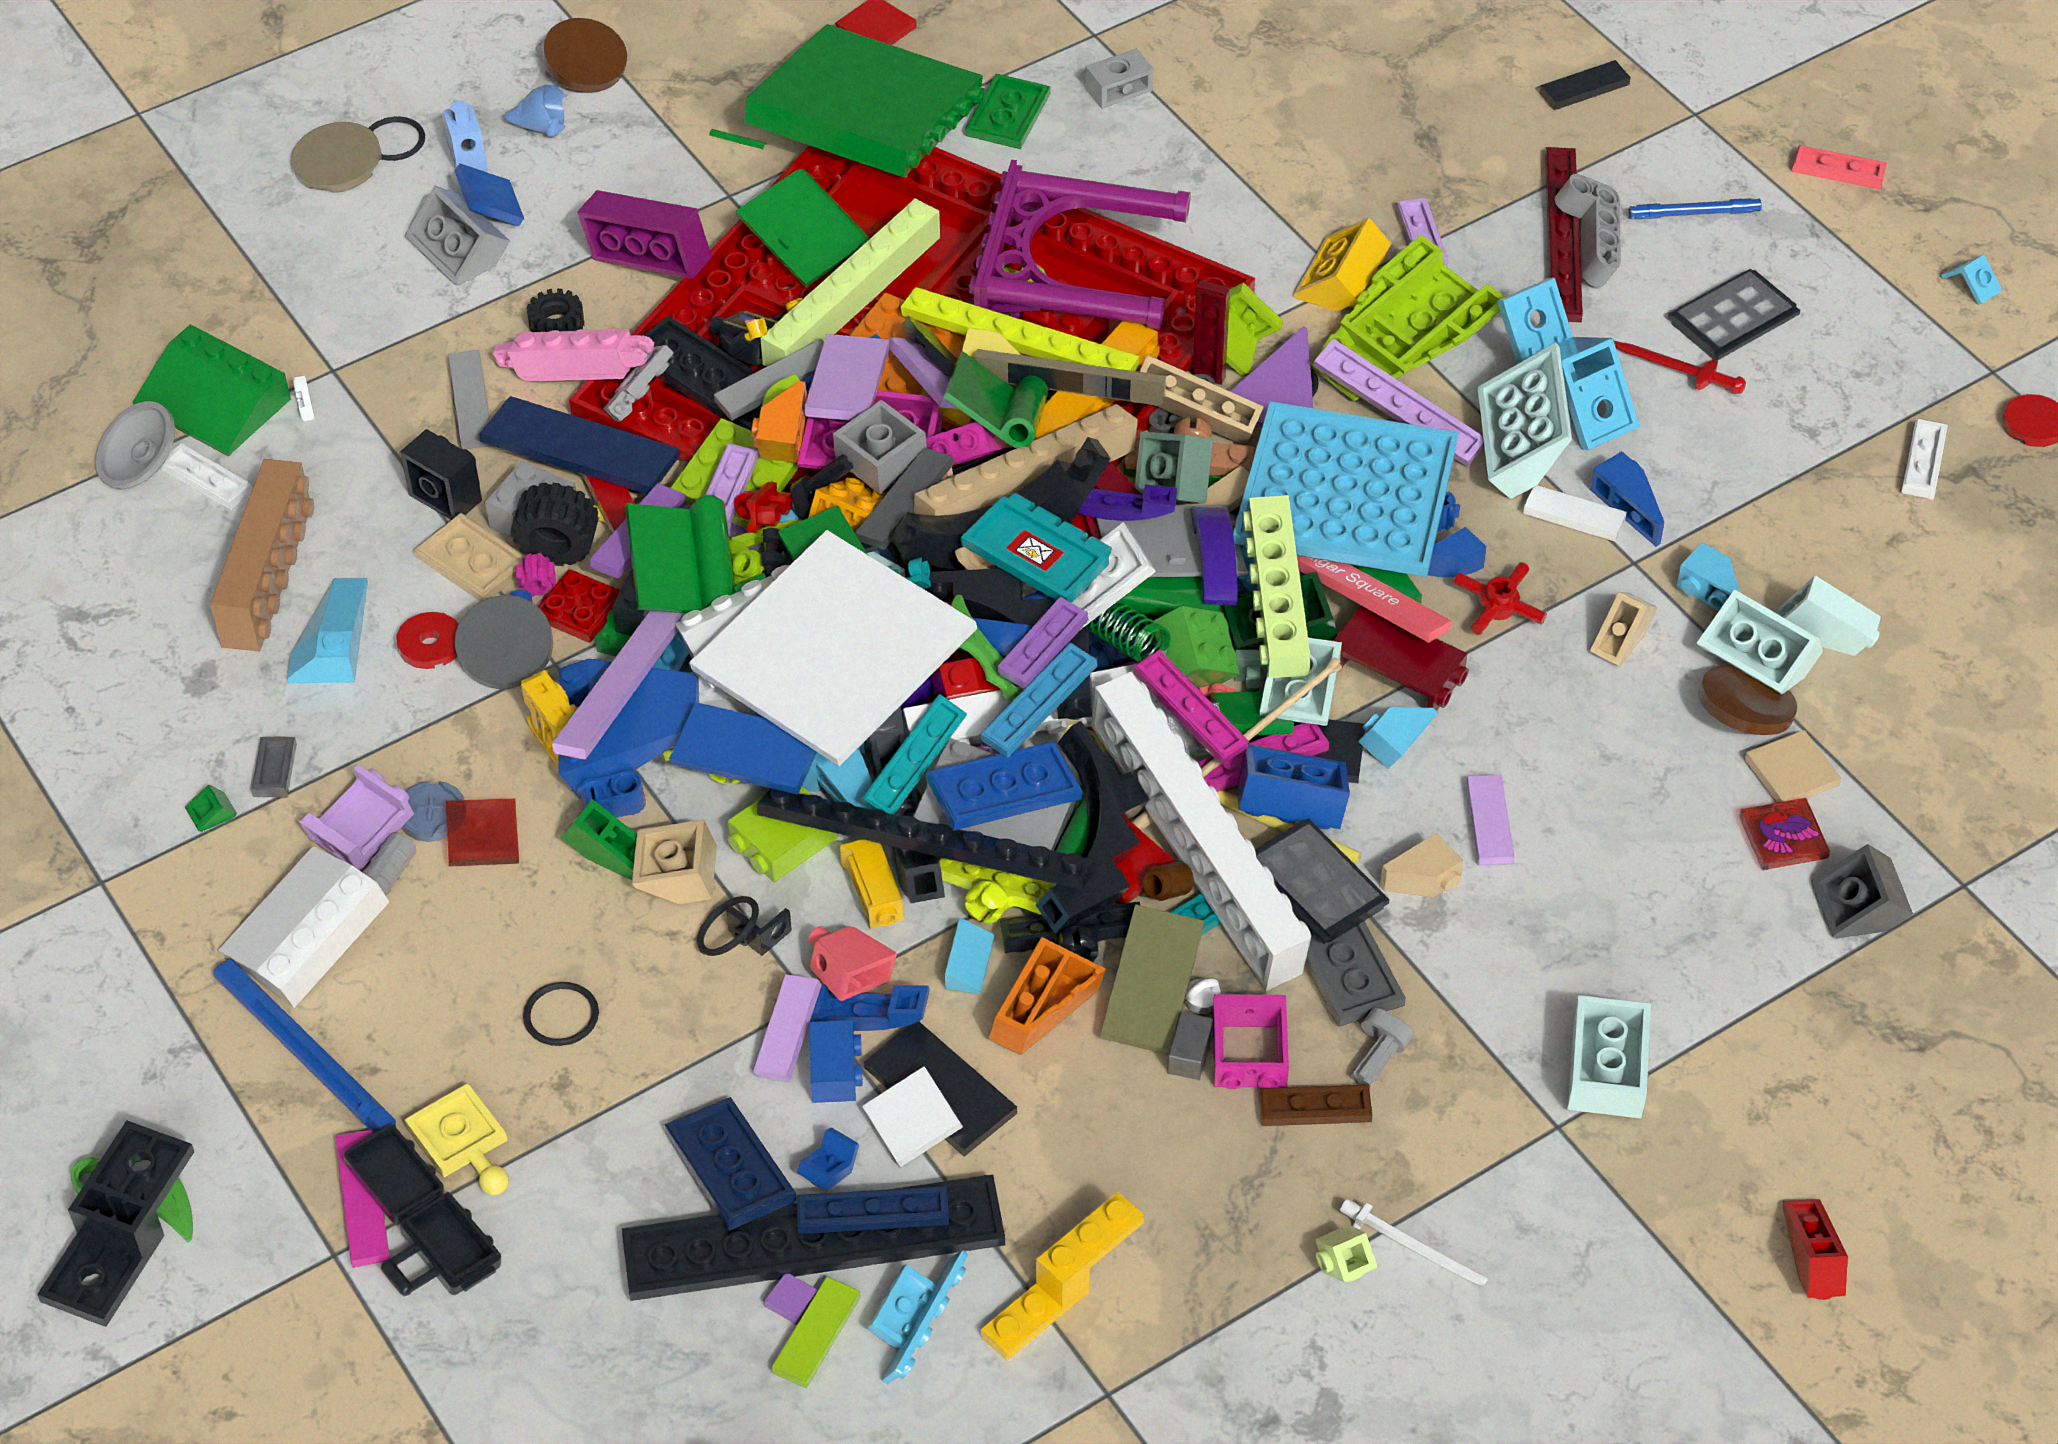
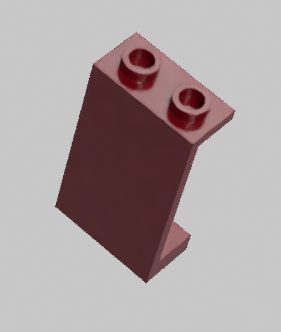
[1333,606,1469,711]

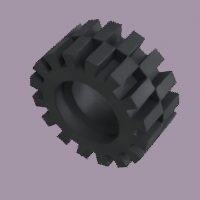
[527,288,585,332]

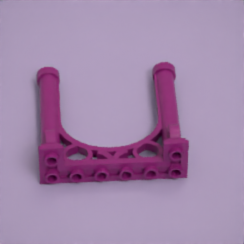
[969,159,1191,330]

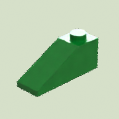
[560,799,637,880]

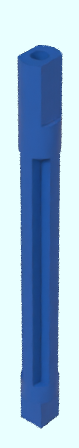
[213,959,396,1133]

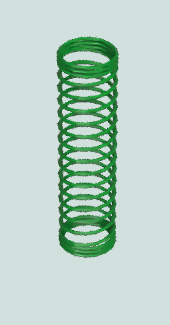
[1084,600,1171,663]

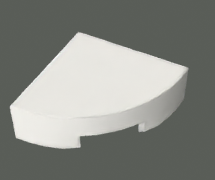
[293,376,314,421]

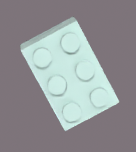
[1568,995,1651,1119]

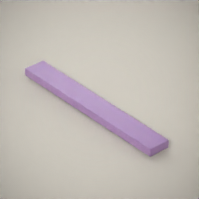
[553,611,685,760]

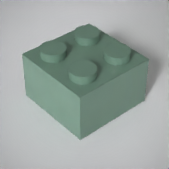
[1135,432,1213,503]

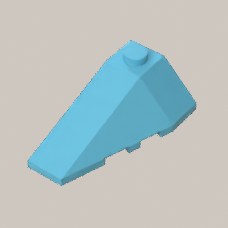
[287,578,368,683]

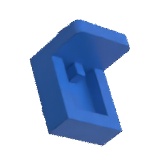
[797,1128,859,1191]

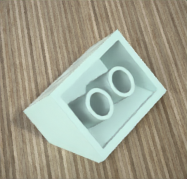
[1697,589,1823,695]

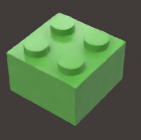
[1154,606,1240,688]

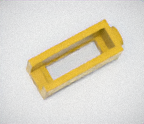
[840,839,904,929]

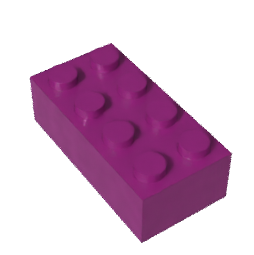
[577,190,712,279]

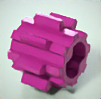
[516,553,556,597]

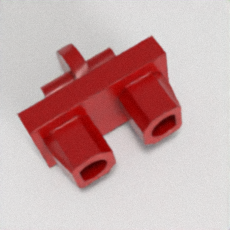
[734,481,792,533]

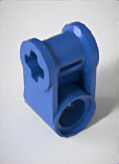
[576,770,646,818]

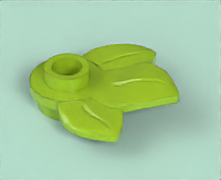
[730,541,764,586]

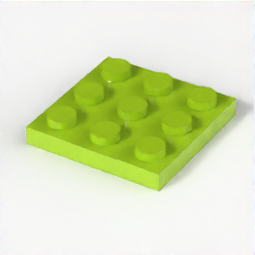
[671,418,799,529]

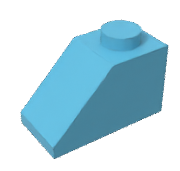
[1358,707,1439,769]

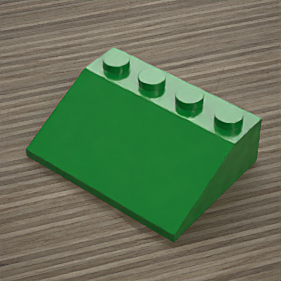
[133,324,291,456]

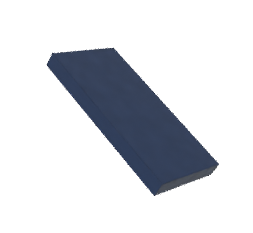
[664,1097,797,1231]

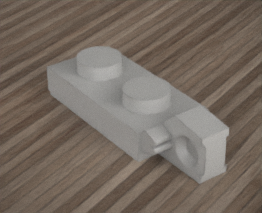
[603,345,674,421]

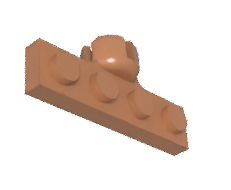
[1125,417,1255,476]

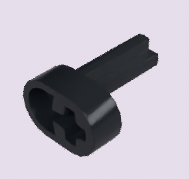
[790,454,853,520]

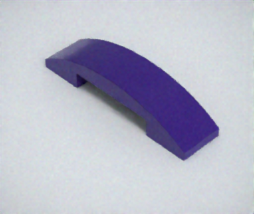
[1078,484,1177,521]
[1191,506,1237,605]

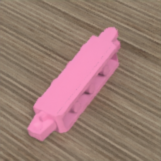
[493,328,655,382]

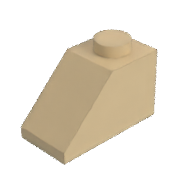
[1590,592,1658,666]
[1380,833,1463,898]

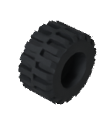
[510,482,599,566]

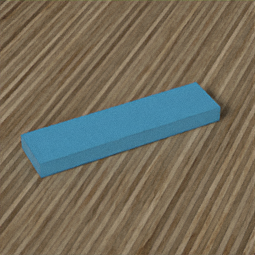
[980,642,1097,758]

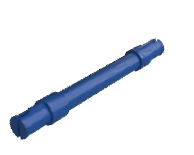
[1629,198,1762,219]

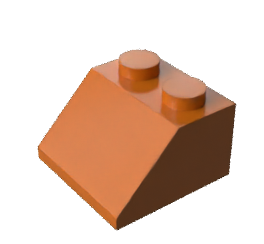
[752,381,807,463]

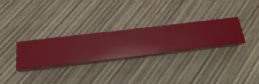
[1545,147,1583,323]

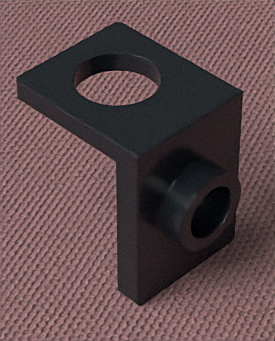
[726,906,792,956]

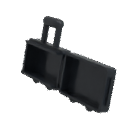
[344,1125,501,1296]

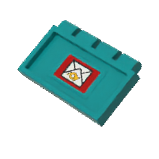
[961,493,1112,603]

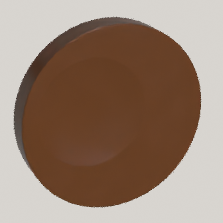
[542,18,627,93]
[1698,665,1797,735]

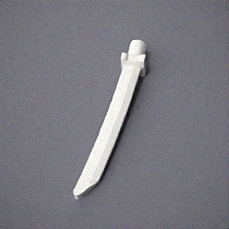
[1340,1198,1487,1285]

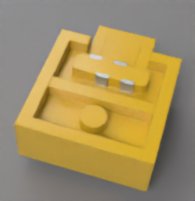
[521,670,578,766]

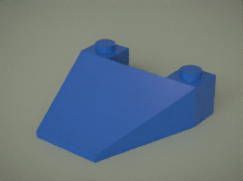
[558,659,699,796]

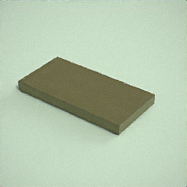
[1100,904,1205,1055]

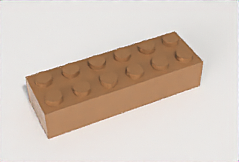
[210,459,314,652]

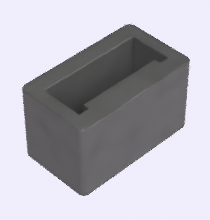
[1168,1012,1214,1080]

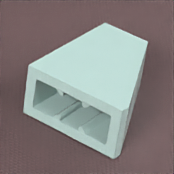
[1777,576,1881,656]

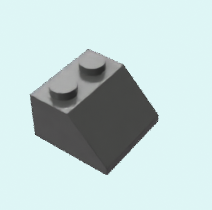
[1811,844,1913,939]

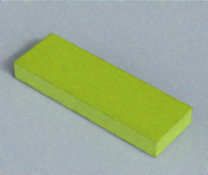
[772,1277,861,1389]

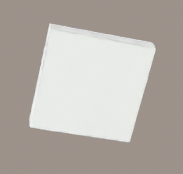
[863,1067,963,1167]

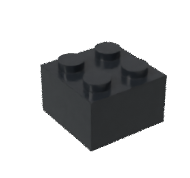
[400,429,482,520]

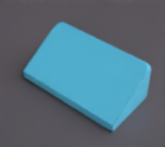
[945,918,995,994]

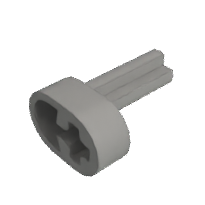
[1352,1008,1414,1087]

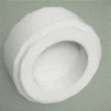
[1185,978,1221,1015]

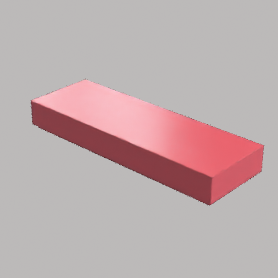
[1792,145,1887,190]

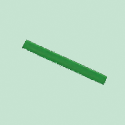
[709,129,767,150]

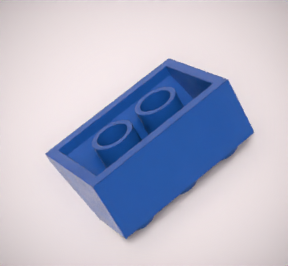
[1237,744,1350,830]

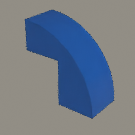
[1428,527,1487,577]

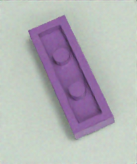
[998,597,1089,689]

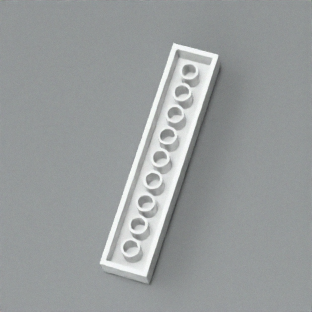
[1091,672,1311,991]

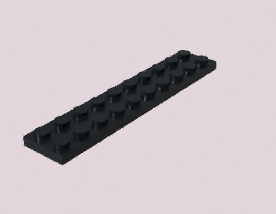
[622,1174,1006,1301]

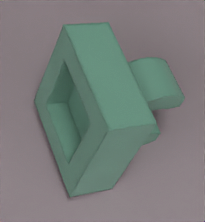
[1235,650,1268,690]

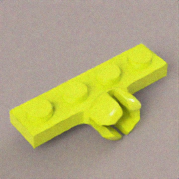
[939,858,1057,924]

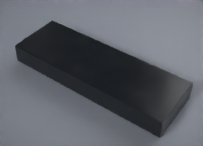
[1540,60,1631,110]

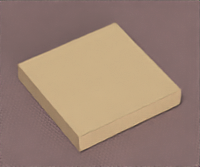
[1745,730,1841,808]

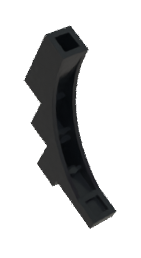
[869,706,945,904]
[1035,721,1150,934]

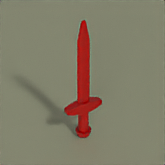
[1613,340,1746,394]

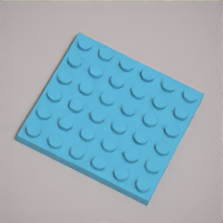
[1233,401,1459,577]

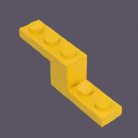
[981,1192,1145,1361]

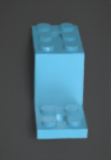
[1497,278,1640,450]

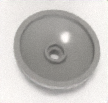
[96,401,175,489]

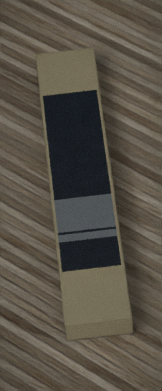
[975,349,1166,406]

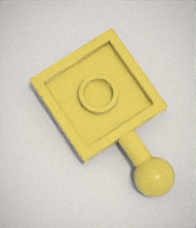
[404,1083,509,1196]

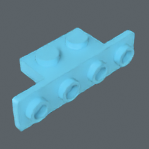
[867,1250,968,1385]

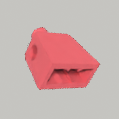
[808,926,897,1001]

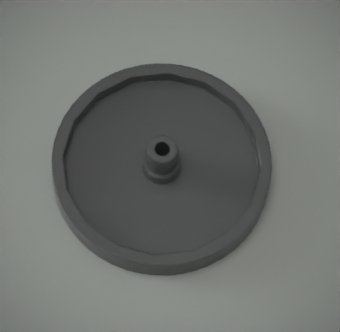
[455,595,553,689]

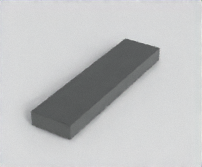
[855,448,954,550]

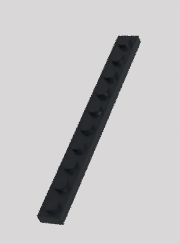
[757,788,1095,890]

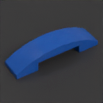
[810,985,930,1031]

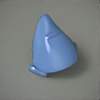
[505,85,566,137]

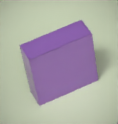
[764,1274,818,1325]

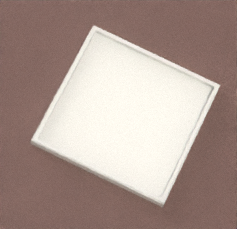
[689,530,977,766]

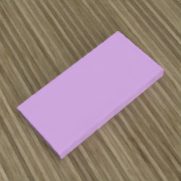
[805,334,889,420]

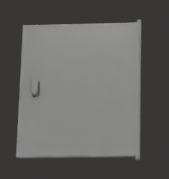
[1095,505,1248,577]

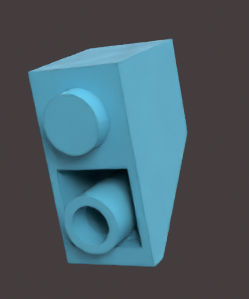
[1676,543,1740,611]

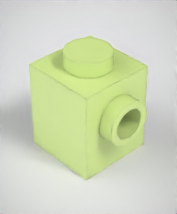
[1315,1225,1378,1282]

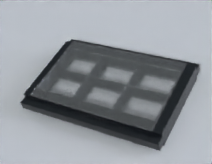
[1667,269,1801,361]
[1255,819,1390,944]

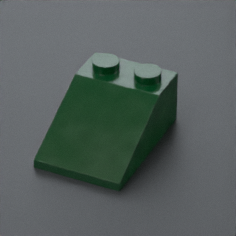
[1223,571,1337,650]

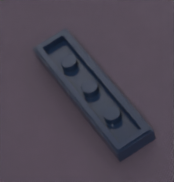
[797,1186,949,1234]

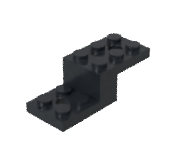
[37,1120,194,1327]

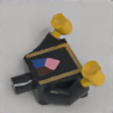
[710,298,803,366]

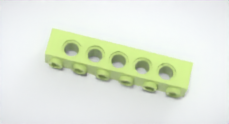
[1243,495,1310,678]

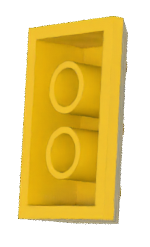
[1293,218,1392,311]

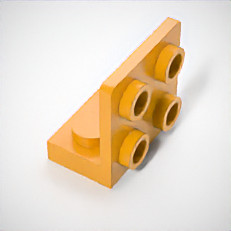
[809,478,888,530]

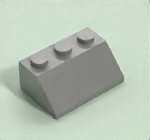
[405,186,510,285]

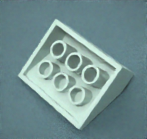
[1478,343,1572,499]

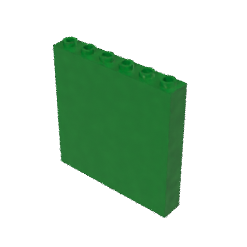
[744,24,984,177]

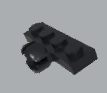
[1000,901,1141,962]

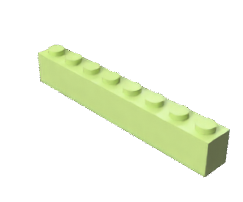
[761,199,940,367]

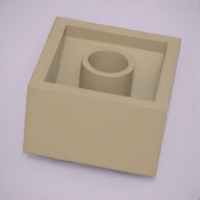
[632,819,717,904]

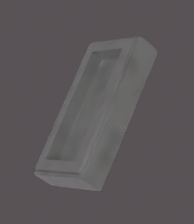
[251,737,297,798]

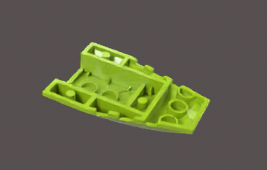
[1310,234,1505,401]

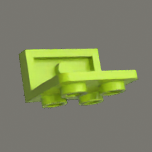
[1226,283,1283,376]

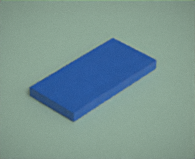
[669,702,817,795]
[926,741,1083,831]

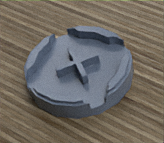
[401,781,467,842]

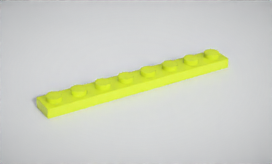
[901,287,1140,371]

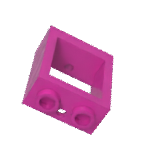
[926,422,1013,465]
[1213,994,1289,1089]

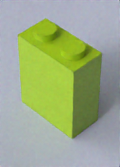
[728,786,838,883]

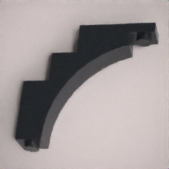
[892,437,1111,571]
[924,568,1092,720]

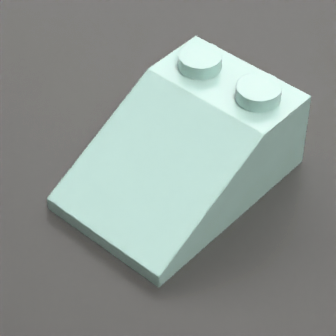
[1260,638,1342,726]

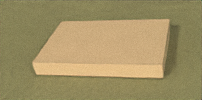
[414,513,526,602]

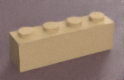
[1140,355,1264,445]

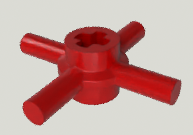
[1454,562,1547,635]

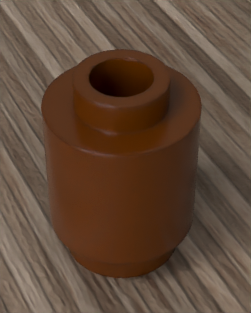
[1143,861,1194,901]

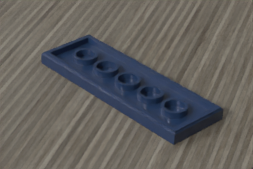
[479,396,680,494]

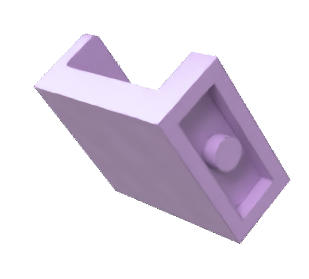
[300,764,414,870]

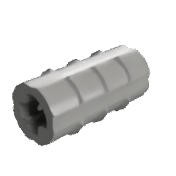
[362,833,417,896]

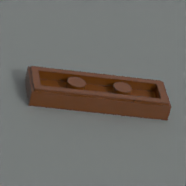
[1259,1085,1373,1126]

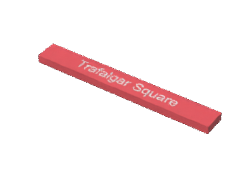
[1232,519,1451,643]

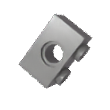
[1085,48,1153,109]

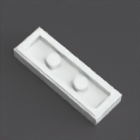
[1901,419,1948,500]
[161,443,252,510]
[1523,485,1627,542]

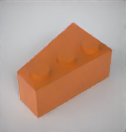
[989,937,1106,1055]

